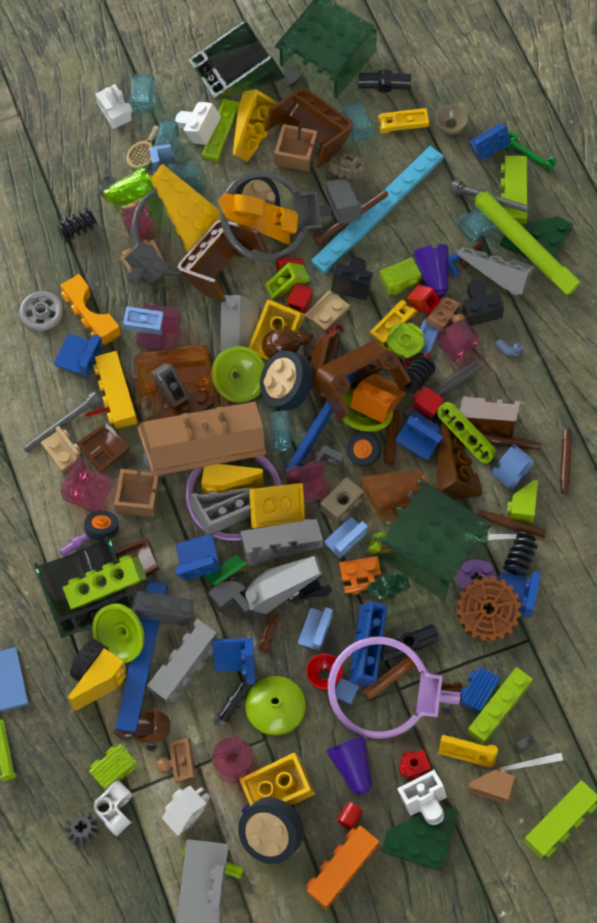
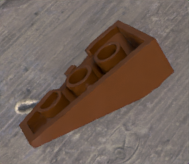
[437,421,482,499]

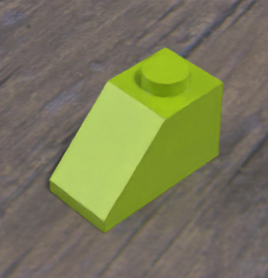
[265,262,310,299]
[507,480,538,523]

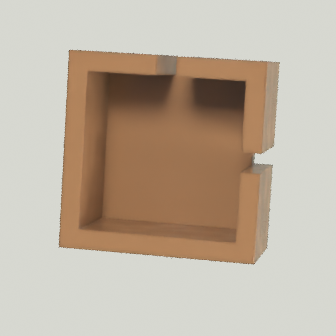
[274,124,318,172]
[114,469,160,518]

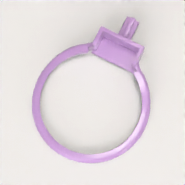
[186,455,281,541]
[328,637,460,739]

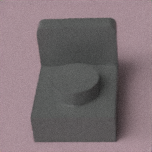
[313,445,344,469]

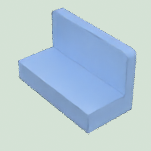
[149,144,174,174]
[123,306,164,335]
[324,517,368,558]
[298,607,333,652]

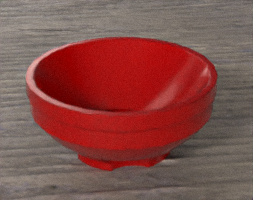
[306,653,343,690]

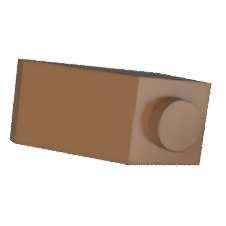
[467,769,515,804]

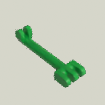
[504,131,556,172]

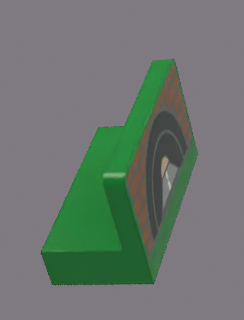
[205,554,248,588]

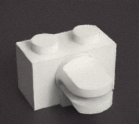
[95,84,133,129]
[175,102,221,145]
[397,770,447,825]
[162,786,210,836]

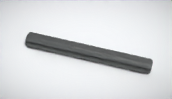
[404,361,480,419]

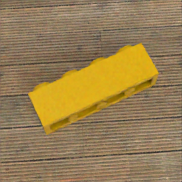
[93,351,137,430]

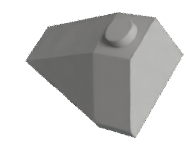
[457,247,535,295]
[221,295,259,352]
[245,556,322,614]

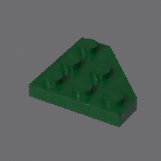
[500,216,574,260]
[381,804,459,871]

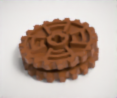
[456,576,521,642]

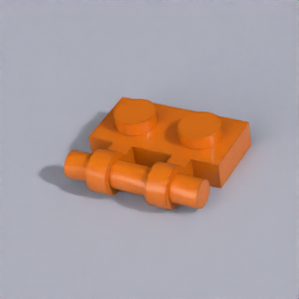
[339,556,384,595]

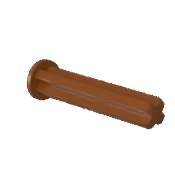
[363,655,417,699]

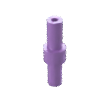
[59,533,91,557]

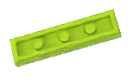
[201,98,240,163]

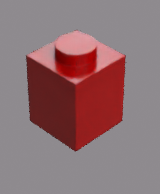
[287,283,313,314]
[407,285,441,314]
[412,386,444,419]

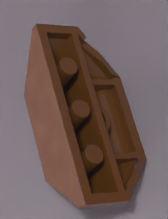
[308,330,341,405]

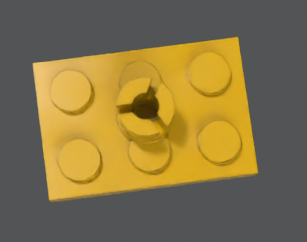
[249,483,305,528]

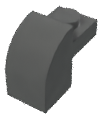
[208,581,252,618]

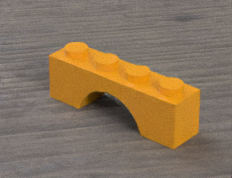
[60,274,121,346]

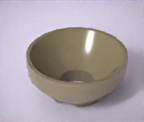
[436,104,468,134]

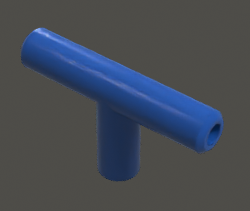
[437,247,462,277]

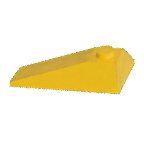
[233,89,278,162]

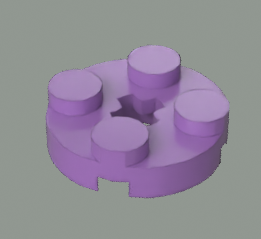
[456,559,496,592]

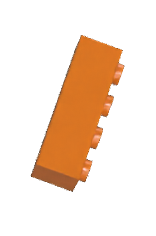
[306,826,379,910]

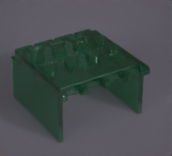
[275,0,377,98]
[374,478,491,601]

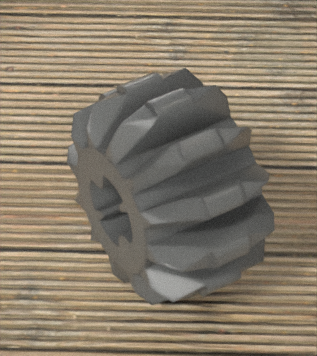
[64,811,100,847]

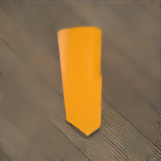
[218,193,298,245]

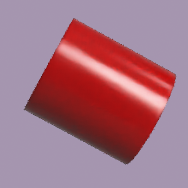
[337,802,363,830]

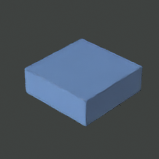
[335,679,359,705]

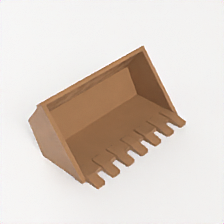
[137,402,266,476]

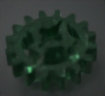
[366,573,410,600]

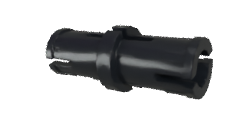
[217,682,250,723]

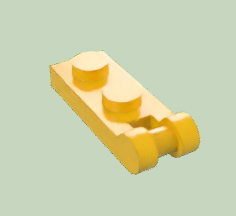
[378,108,429,134]
[370,300,417,346]
[438,735,498,767]

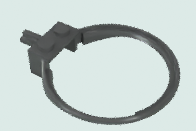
[220,171,333,262]
[124,189,183,285]

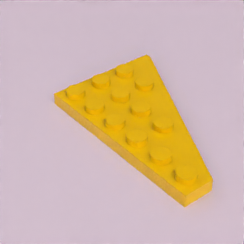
[150,164,233,253]

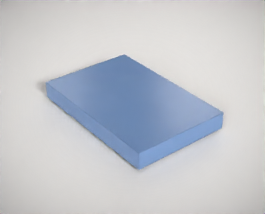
[0,647,29,712]

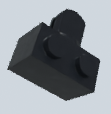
[331,257,373,300]
[462,280,504,327]

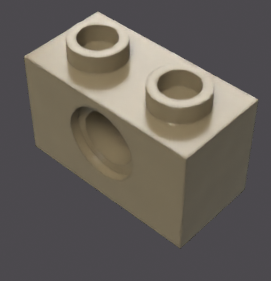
[320,477,364,525]

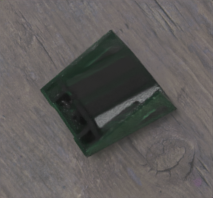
[188,20,286,101]
[32,536,131,639]

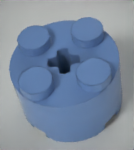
[490,444,535,490]

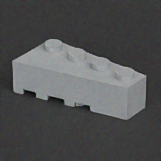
[240,519,323,566]
[147,618,217,705]

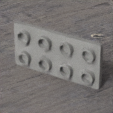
[176,839,228,923]

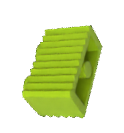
[378,257,422,295]
[89,744,138,791]

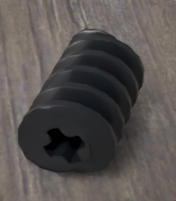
[56,207,98,243]
[403,356,436,394]
[503,532,538,576]

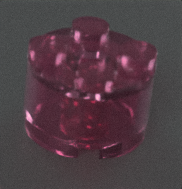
[119,199,157,239]
[436,319,480,363]
[212,736,254,783]

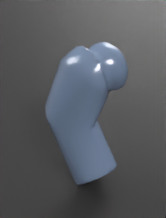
[495,339,523,356]

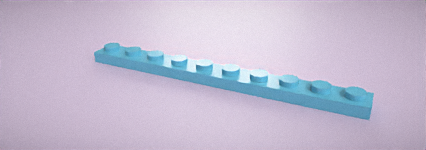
[311,146,444,275]

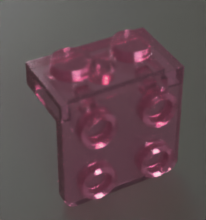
[136,303,181,352]

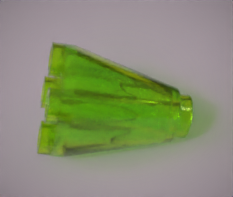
[104,167,156,204]

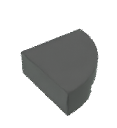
[284,66,301,88]
[99,172,118,195]
[515,735,535,754]

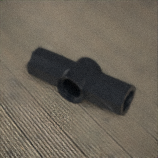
[358,69,411,93]
[380,624,440,663]

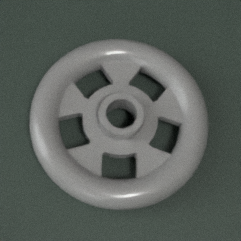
[19,291,63,331]

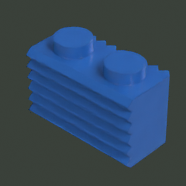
[459,666,501,715]

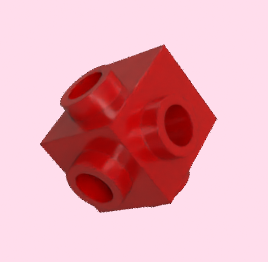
[398,750,431,781]

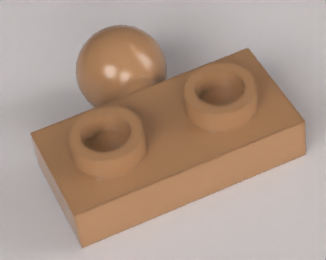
[426,295,467,331]
[156,737,196,783]

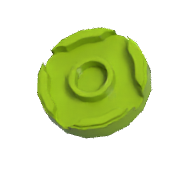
[387,323,424,359]

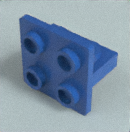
[395,411,442,461]

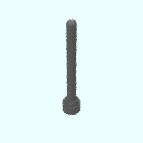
[450,180,531,213]
[24,391,102,452]

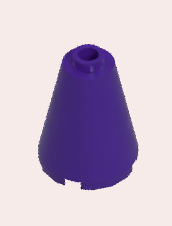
[412,244,449,297]
[326,736,372,796]

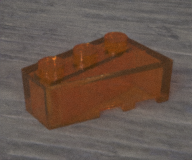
[360,468,430,518]

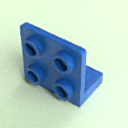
[469,123,511,160]
[54,334,103,378]
[175,534,221,581]
[493,572,541,618]
[212,638,255,684]

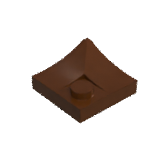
[76,423,131,473]
[110,539,160,588]

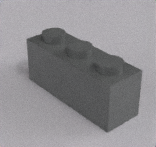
[326,178,362,224]
[129,590,194,626]

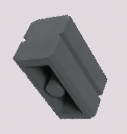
[150,363,190,407]

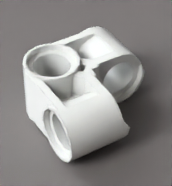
[94,780,133,837]

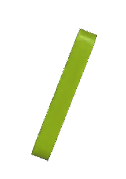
[437,402,496,463]

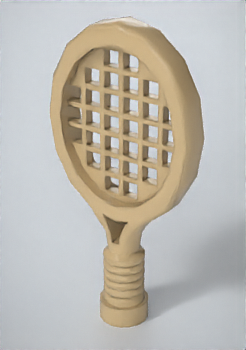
[127,126,161,171]

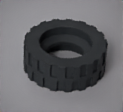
[70,639,109,682]

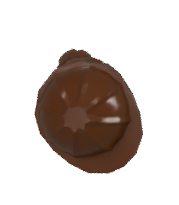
[262,328,314,359]
[114,708,171,744]

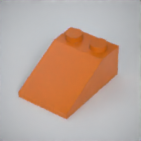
[350,373,406,423]

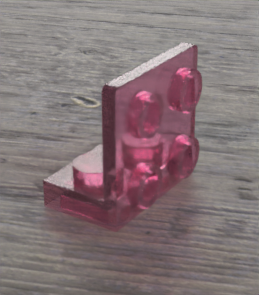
[60,458,114,512]
[285,461,329,503]

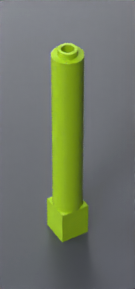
[474,191,580,297]

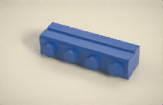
[349,601,388,687]

